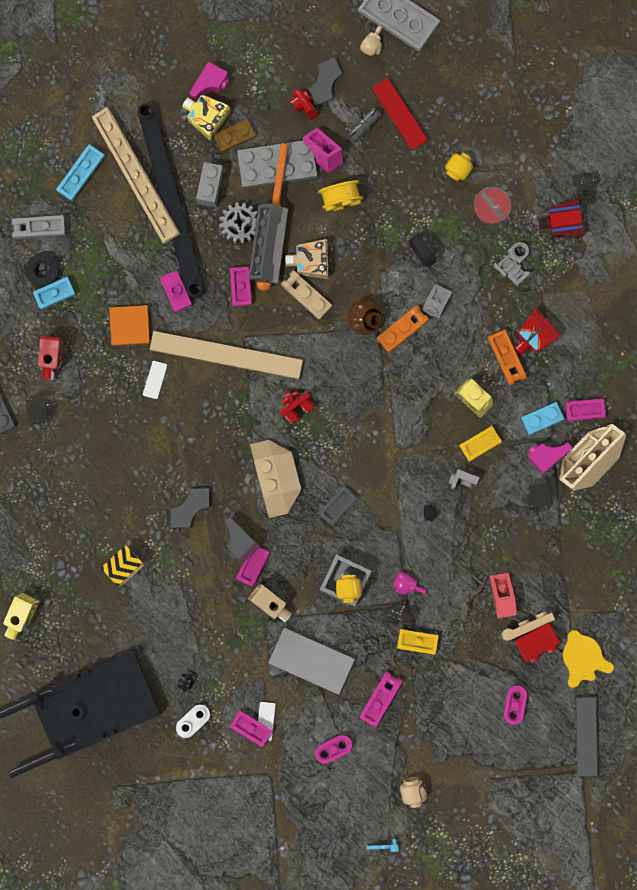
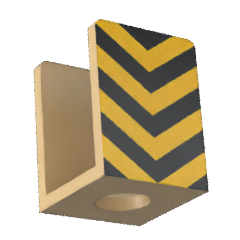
[101,546,144,588]

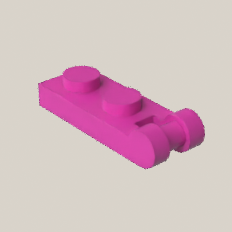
[359,671,403,728]

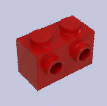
[514,623,560,663]

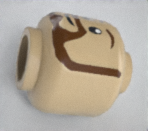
[400,777,427,808]

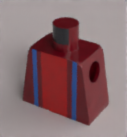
[538,199,584,239]

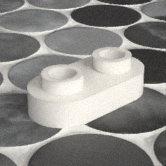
[176,705,210,738]

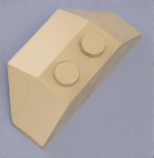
[559,424,626,491]
[250,440,301,519]

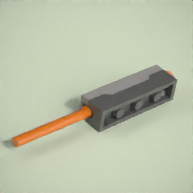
[248,143,288,291]

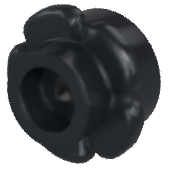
[424,503,437,522]
[177,673,194,692]

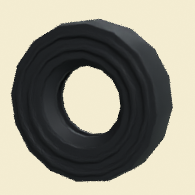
[409,235,436,268]
[26,253,60,287]

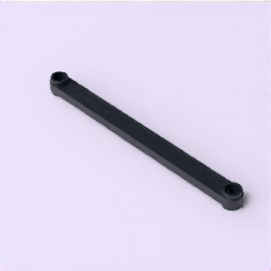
[137,103,204,299]

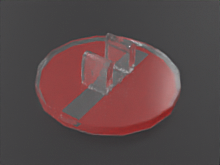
[474,187,511,224]

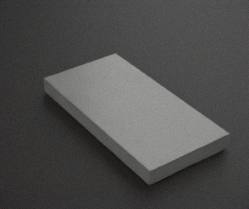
[358,0,441,52]
[268,628,355,695]

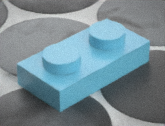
[33,277,76,310]
[521,402,564,435]

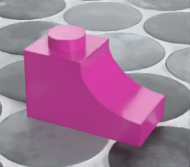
[189,62,230,102]
[303,128,343,173]
[527,442,572,475]

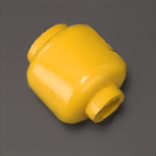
[445,152,473,182]
[336,575,361,603]

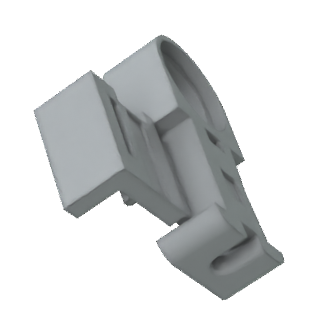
[494,242,530,286]

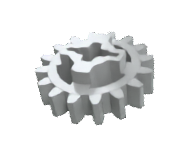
[219,202,258,244]

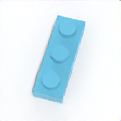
[56,144,105,201]

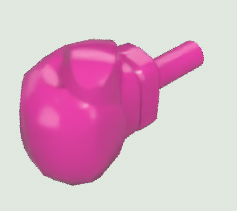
[393,572,427,595]

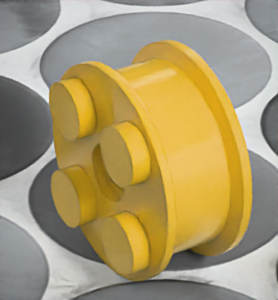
[318,180,363,212]

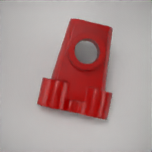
[289,89,319,120]

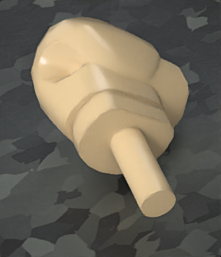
[360,25,383,56]

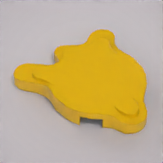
[563,630,614,688]

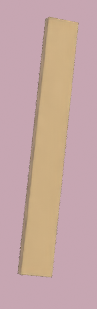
[92,107,180,244]
[150,331,303,379]

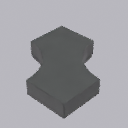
[308,57,342,107]
[171,488,210,528]

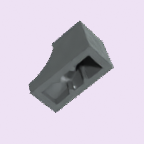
[225,517,260,562]

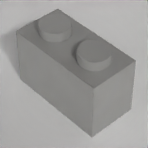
[196,162,224,207]

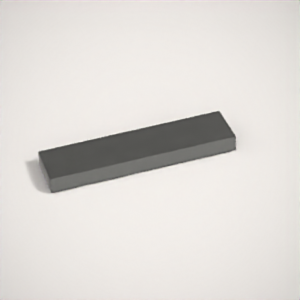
[576,698,597,776]

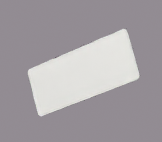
[143,361,167,399]
[258,702,275,741]

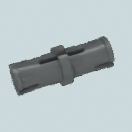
[347,108,381,143]

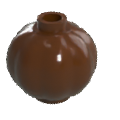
[348,299,382,336]

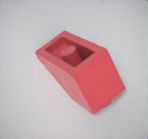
[490,573,517,618]

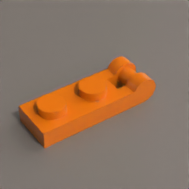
[376,305,430,353]
[487,330,527,386]

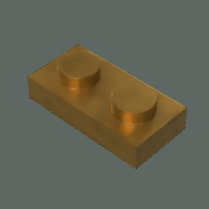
[214,119,256,153]

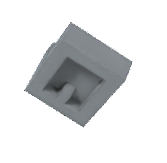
[423,284,452,318]
[449,469,479,490]

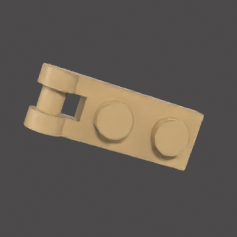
[280,270,332,320]
[501,611,555,641]

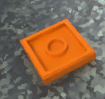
[109,305,150,346]

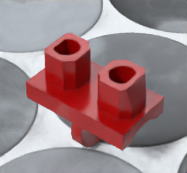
[279,391,314,425]

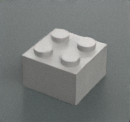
[320,554,371,607]

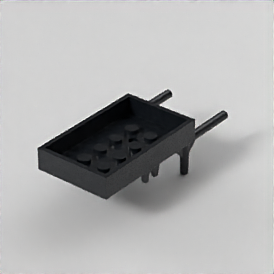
[0,650,161,778]

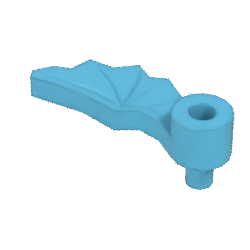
[366,839,399,852]

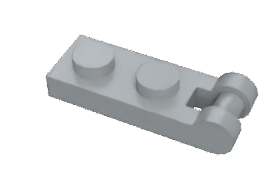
[12,215,65,239]

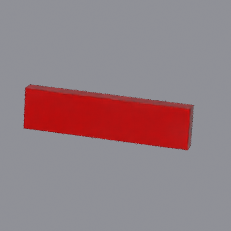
[372,78,428,151]

